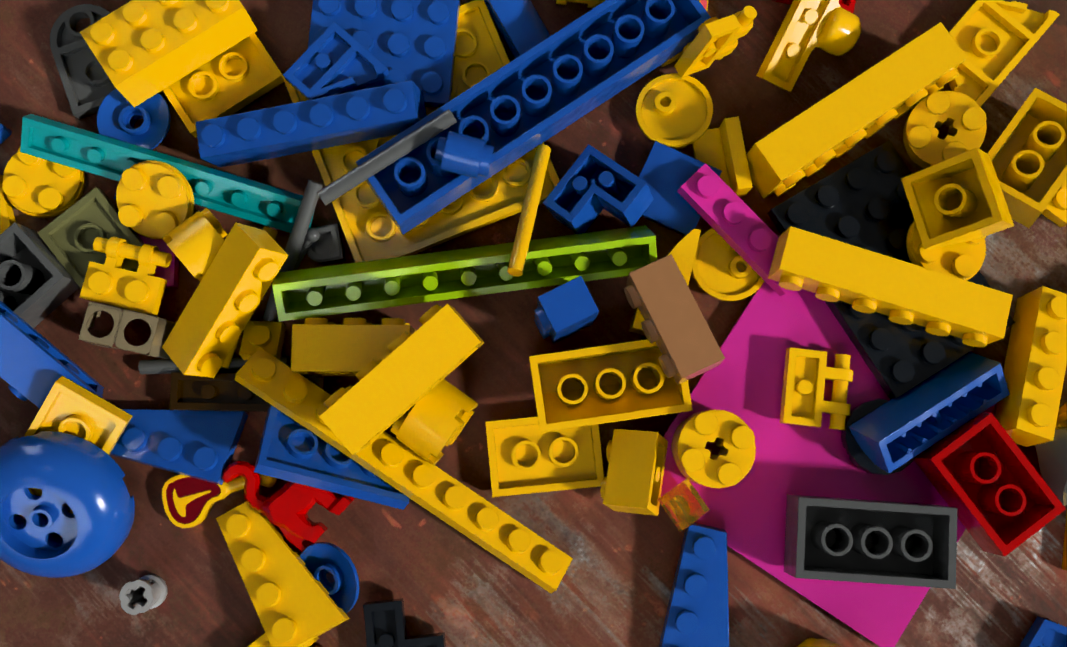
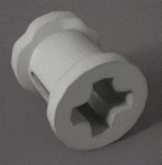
[119,574,167,615]

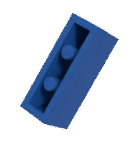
[534,276,599,344]

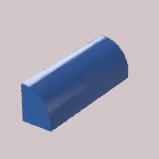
[484,0,551,59]
[849,352,1010,473]

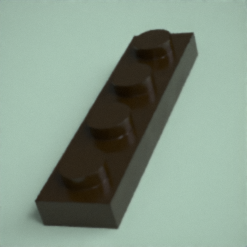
[169,372,324,412]

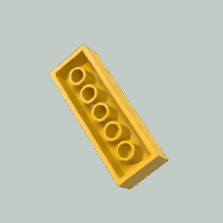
[746,22,968,199]

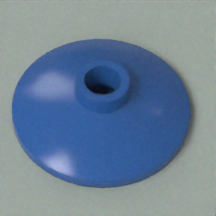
[97,89,171,150]
[300,542,359,613]

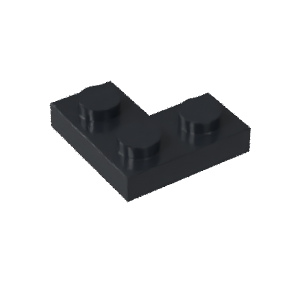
[363,598,446,647]

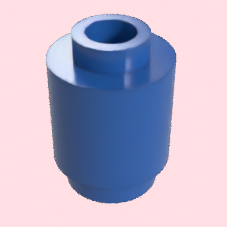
[435,131,495,179]

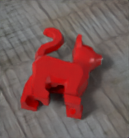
[222,461,355,554]

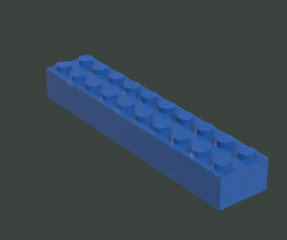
[356,0,711,235]

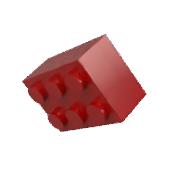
[914,413,1066,557]

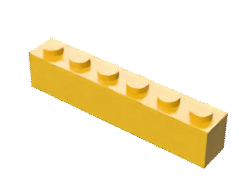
[768,226,1013,348]

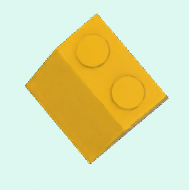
[901,148,1014,250]

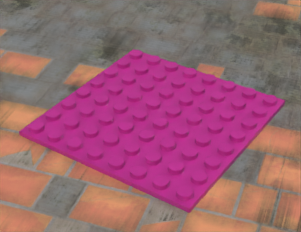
[660,281,1017,647]

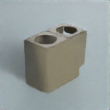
[79,301,176,359]

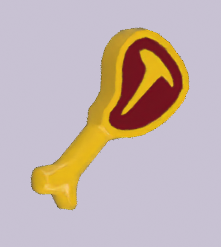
[162,474,277,528]

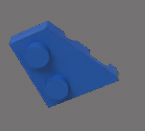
[283,21,389,100]

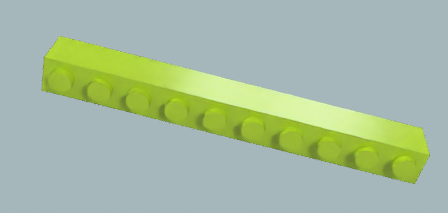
[272,225,657,322]

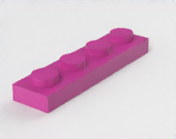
[677,163,788,296]

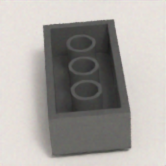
[0,222,79,328]
[784,494,957,589]

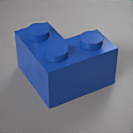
[543,145,654,234]

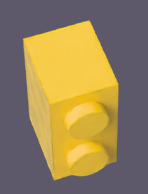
[600,429,668,516]

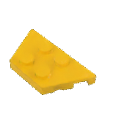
[948,0,1060,107]

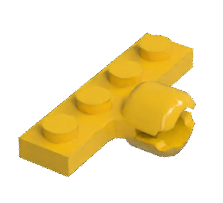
[756,0,862,92]

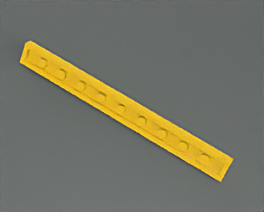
[235,347,573,593]

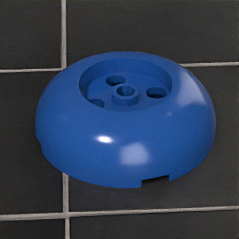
[0,431,135,578]

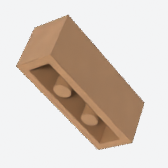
[624,254,725,385]

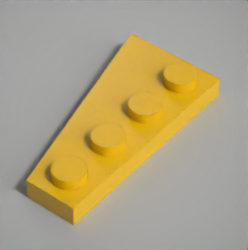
[216,501,350,647]

